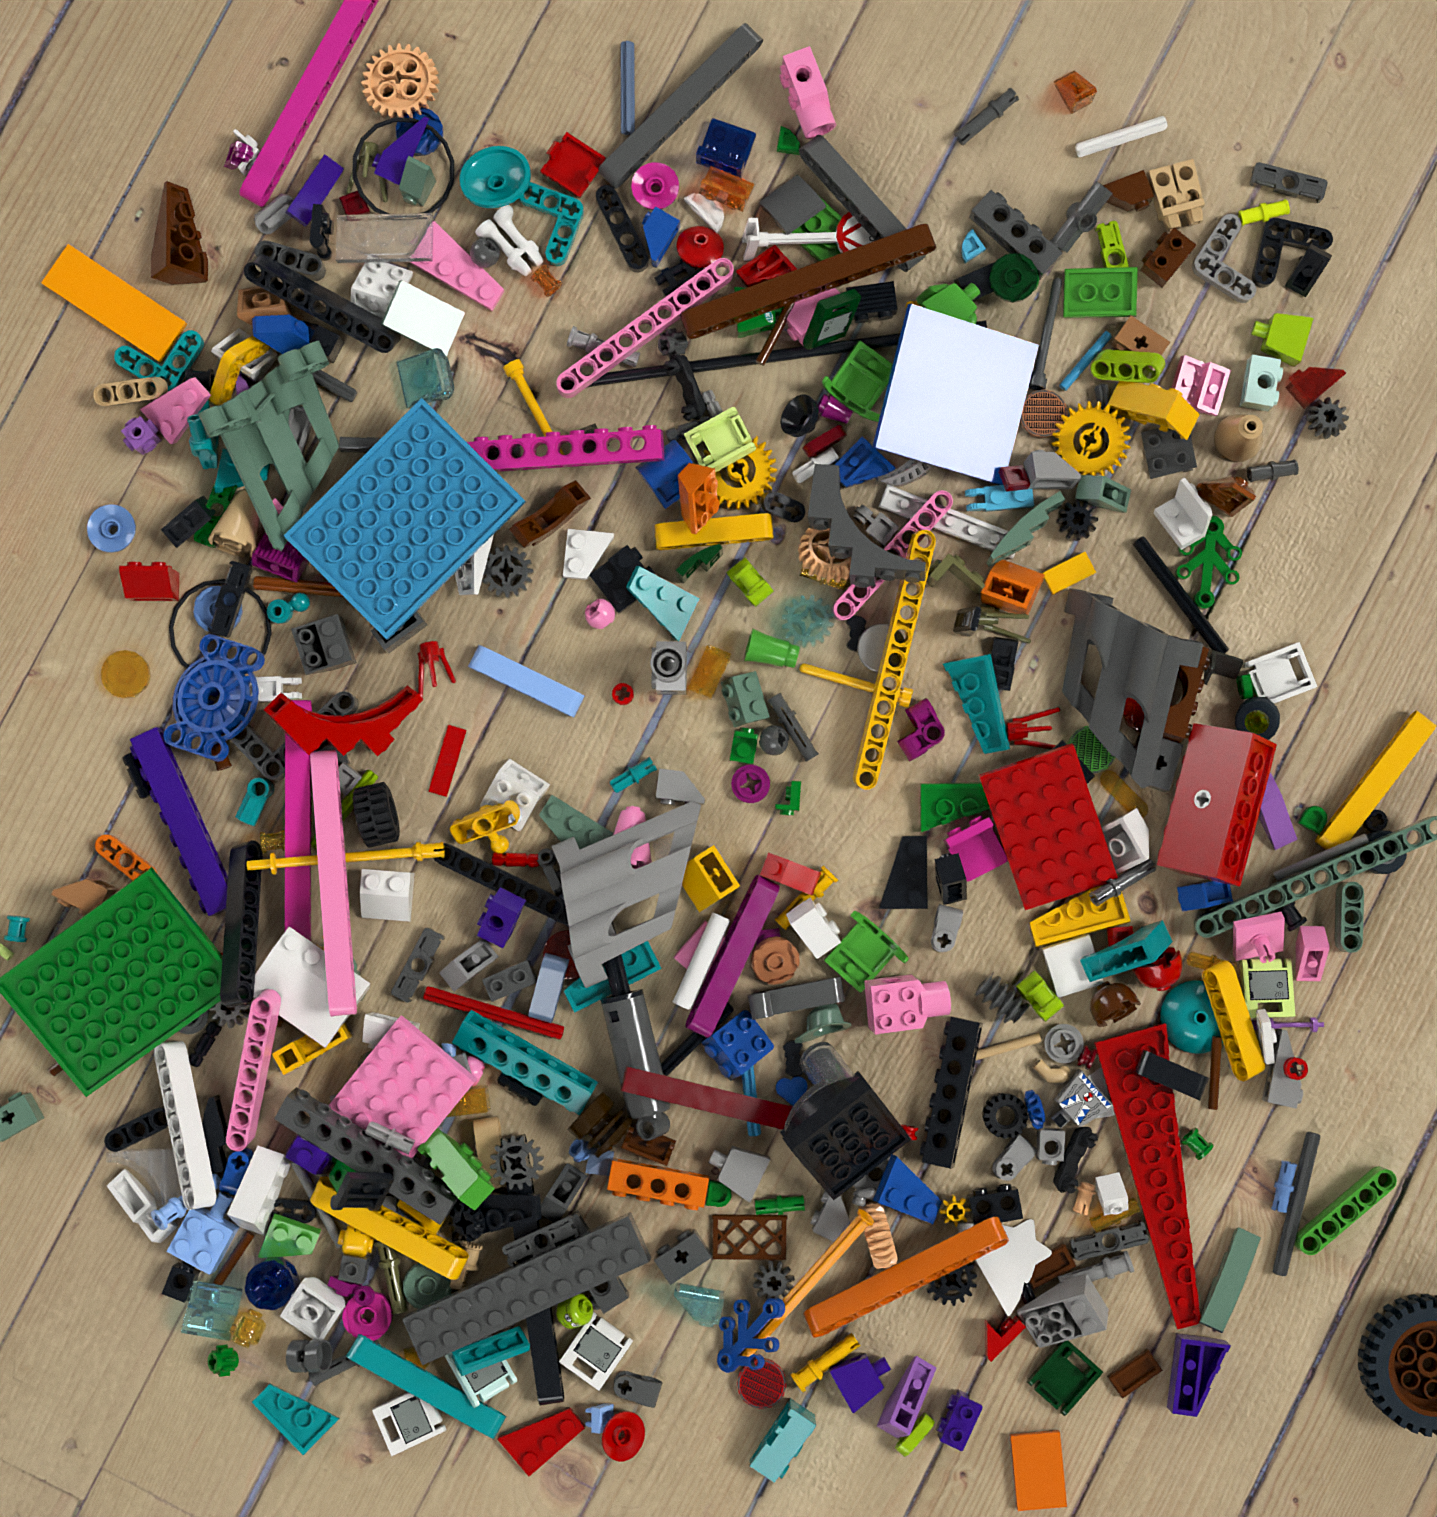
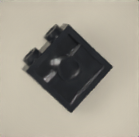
[590,545,656,614]

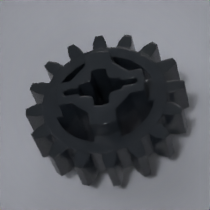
[926,1263,977,1306]

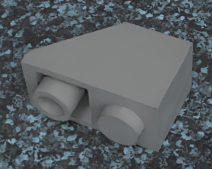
[656,769,705,805]
[810,1191,850,1242]

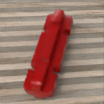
[492,853,539,867]

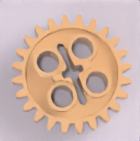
[361,43,440,119]

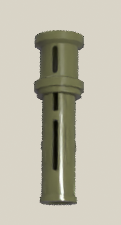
[374,1240,408,1314]

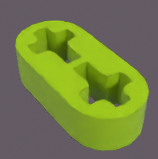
[895,1413,935,1457]

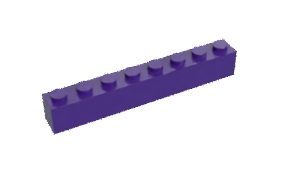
[130,727,228,916]

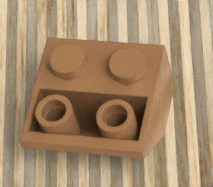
[51,879,120,916]

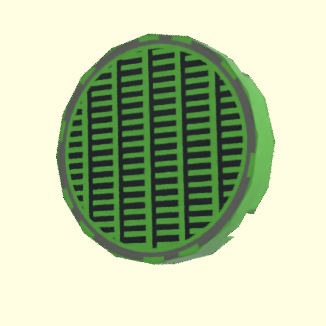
[1068,726,1115,773]

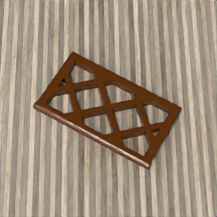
[712,1214,788,1260]

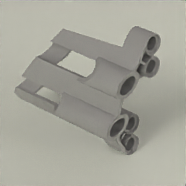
[552,801,701,988]

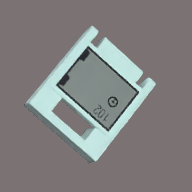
[445,1334,517,1408]

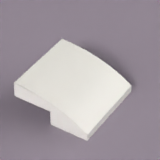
[1042,934,1104,997]

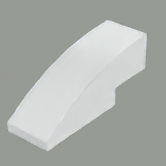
[107,1169,178,1243]

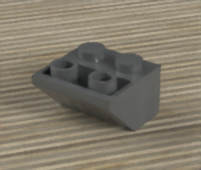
[291,614,357,675]

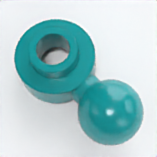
[267,593,310,624]

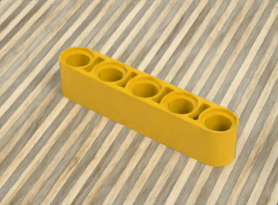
[654,513,774,550]
[1202,960,1265,1082]

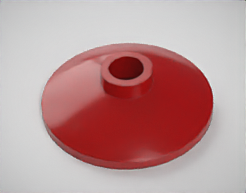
[676,226,724,268]
[602,1411,645,1462]

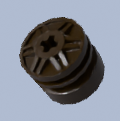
[567,1092,633,1158]

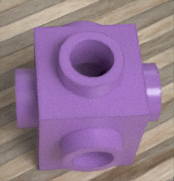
[121,416,162,455]

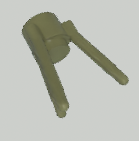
[346,142,388,202]
[978,604,1031,644]

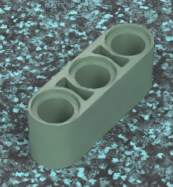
[1334,882,1364,953]

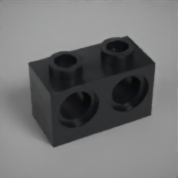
[935,853,967,905]
[967,1183,1023,1226]

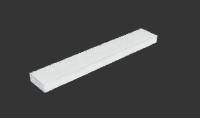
[878,484,1015,560]

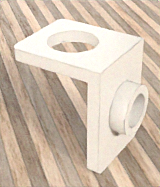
[233,129,260,176]

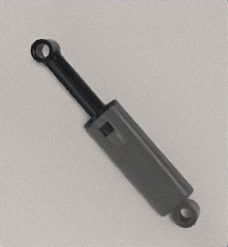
[600,914,671,1141]

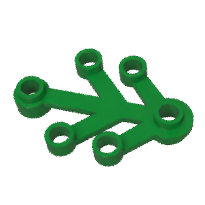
[1175,516,1242,610]

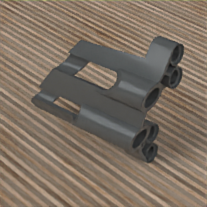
[1062,588,1204,788]

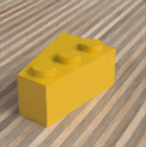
[1107,381,1200,440]

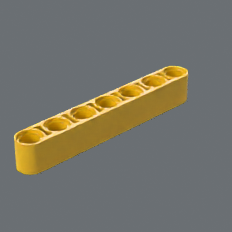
[1315,710,1437,850]
[310,1176,469,1280]

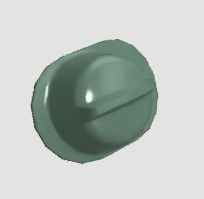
[795,1004,852,1043]

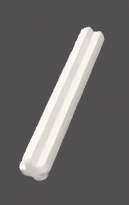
[1075,116,1167,157]

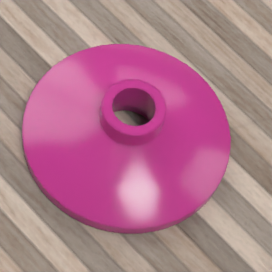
[631,162,679,210]

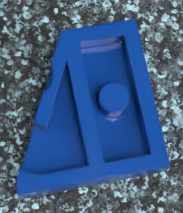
[835,436,896,488]

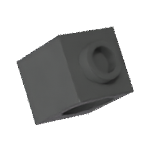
[338,1254,371,1284]

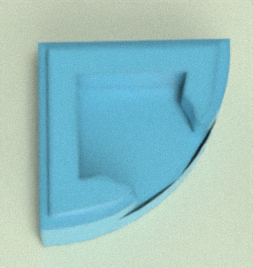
[961,229,986,264]

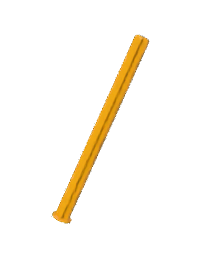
[740,1209,874,1356]

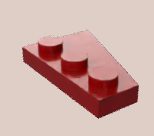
[497,1407,586,1477]

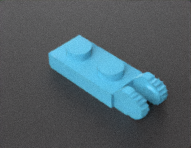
[965,485,1034,512]

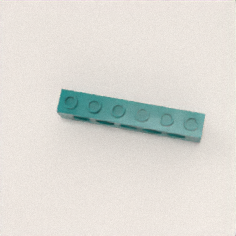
[452,1010,598,1115]

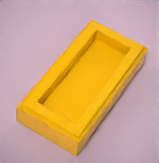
[1042,552,1096,595]

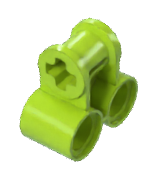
[726,557,774,607]
[1015,971,1064,1022]

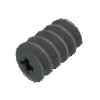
[975,972,1030,1023]

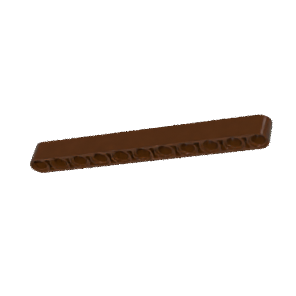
[680,224,937,339]

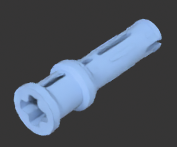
[151,1173,221,1230]

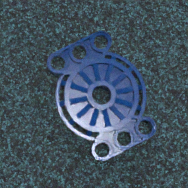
[163,634,265,762]

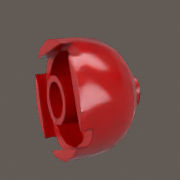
[1133,947,1183,991]

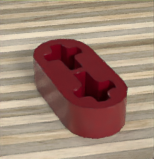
[802,425,847,459]

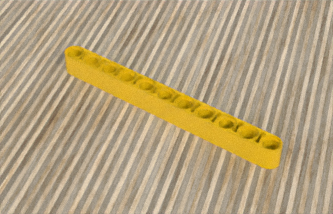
[853,530,936,790]

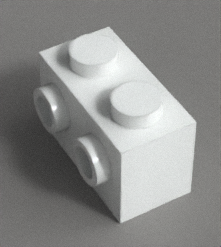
[786,898,841,959]

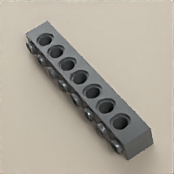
[274,1087,458,1225]

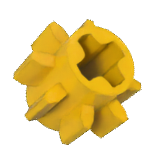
[939,1194,970,1227]

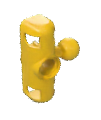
[450,800,520,854]

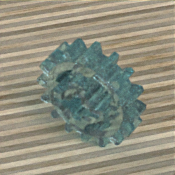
[782,595,834,648]

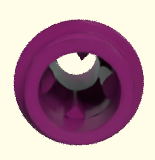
[818,394,853,424]

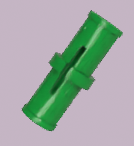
[755,1195,805,1215]

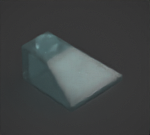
[674,1283,724,1327]

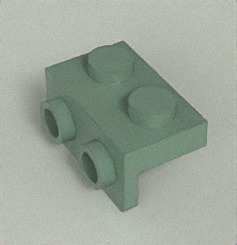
[721,671,770,728]

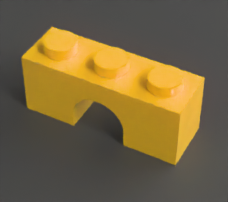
[272,1022,353,1075]

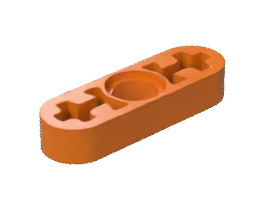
[95,834,157,880]

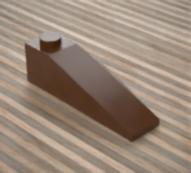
[151,181,208,285]

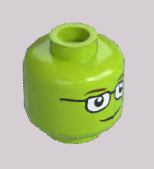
[556,1294,593,1329]

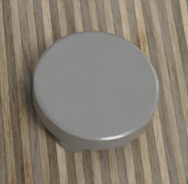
[857,624,904,672]

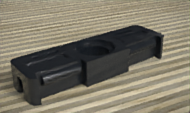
[208,561,252,638]

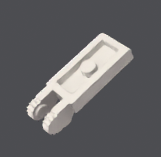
[249,676,302,702]

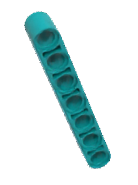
[346,1334,507,1439]

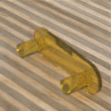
[1100,770,1148,818]

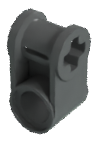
[614,1371,663,1408]

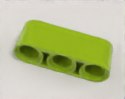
[1090,349,1166,383]

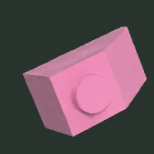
[1295,926,1330,981]

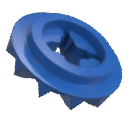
[1024,1090,1045,1129]

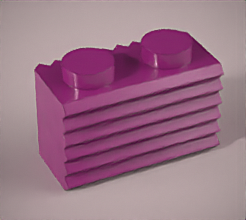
[252,533,309,583]

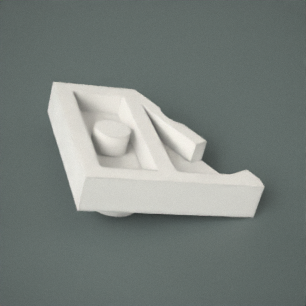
[563,529,614,580]

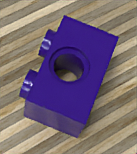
[477,887,526,948]

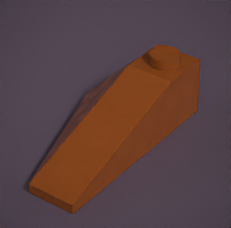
[1195,476,1256,517]

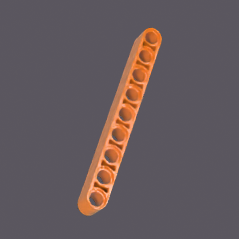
[803,1217,1009,1338]

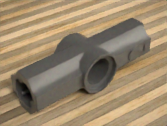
[1052,181,1113,253]

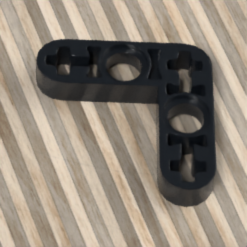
[1252,218,1333,288]

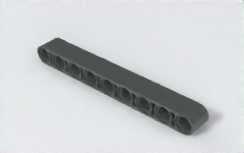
[598,23,763,189]

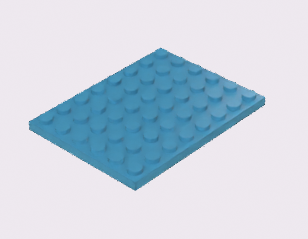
[284,398,526,640]

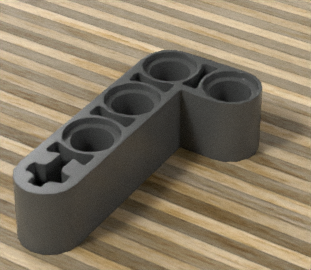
[747,977,845,1020]

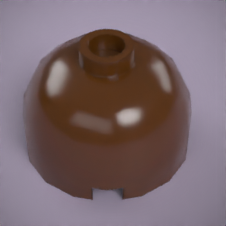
[1090,981,1141,1027]

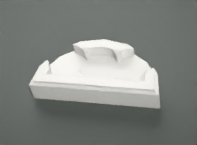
[684,193,724,233]

